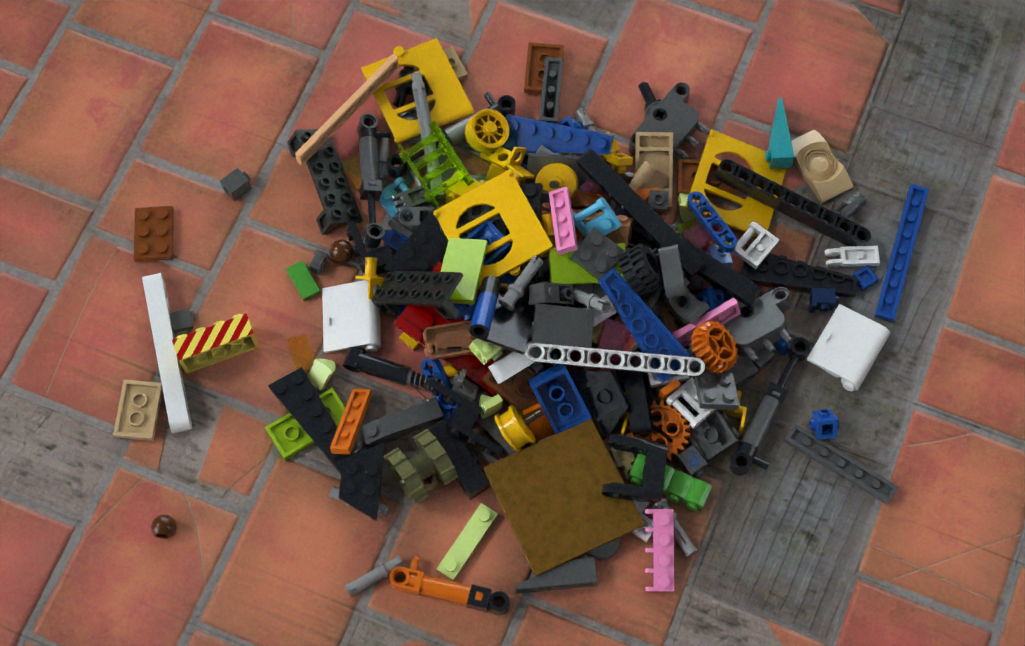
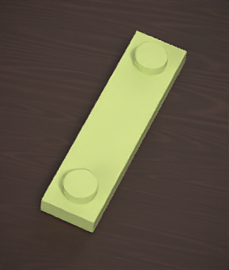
[437,503,498,581]

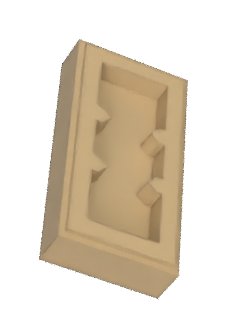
[444,46,468,81]

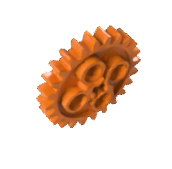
[627,400,691,462]

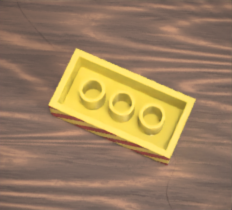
[172,313,259,374]

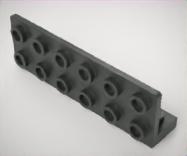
[287,129,363,235]
[371,271,463,319]

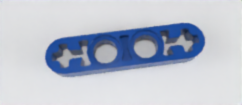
[687,191,737,253]
[421,356,456,421]

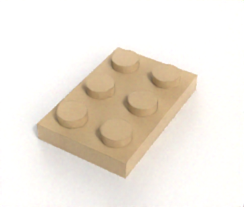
[113,380,163,441]

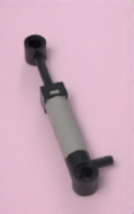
[387,92,516,178]

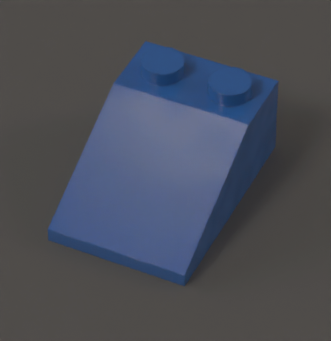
[465,220,512,265]
[528,364,592,434]

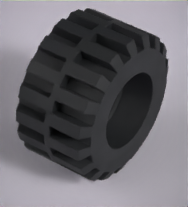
[618,243,664,298]

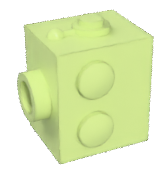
[468,338,504,365]

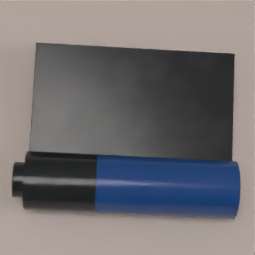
[469,276,535,355]

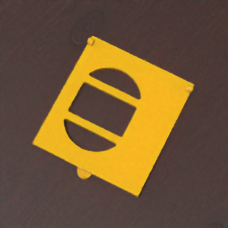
[361,38,475,144]
[685,129,787,238]
[433,169,554,290]

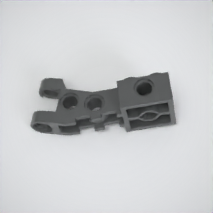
[398,205,506,237]

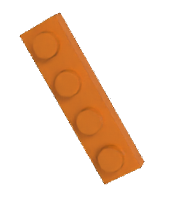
[330,389,373,454]

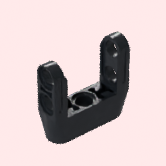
[602,434,668,502]

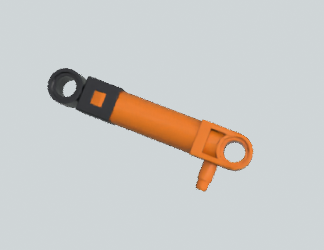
[390,555,509,615]

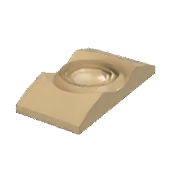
[791,129,854,204]
[635,132,673,207]

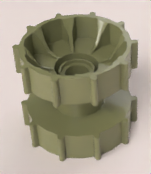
[384,428,458,504]

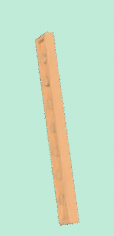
[295,54,399,166]

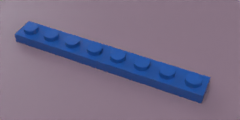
[874,184,929,322]

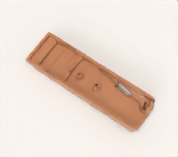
[423,320,532,360]

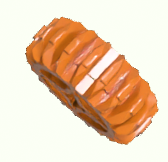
[690,321,739,374]

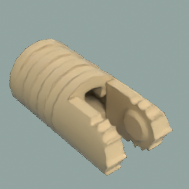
[629,161,658,191]

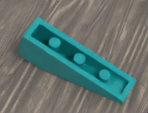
[764,98,794,169]

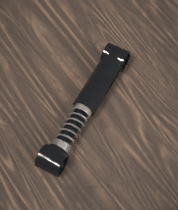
[342,347,453,399]

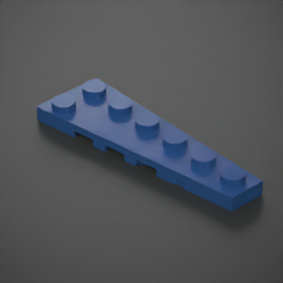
[502,114,614,154]
[598,268,692,383]

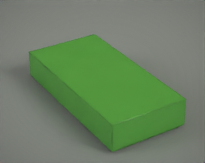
[286,260,321,301]

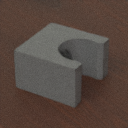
[659,278,710,324]

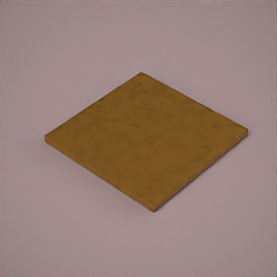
[483,419,645,577]

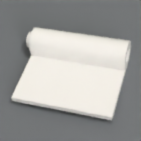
[322,280,381,353]
[807,304,890,392]

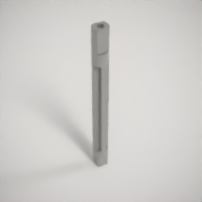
[411,72,445,200]

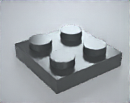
[570,227,625,280]
[694,371,740,410]

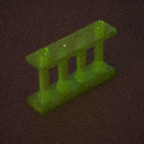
[397,120,474,207]

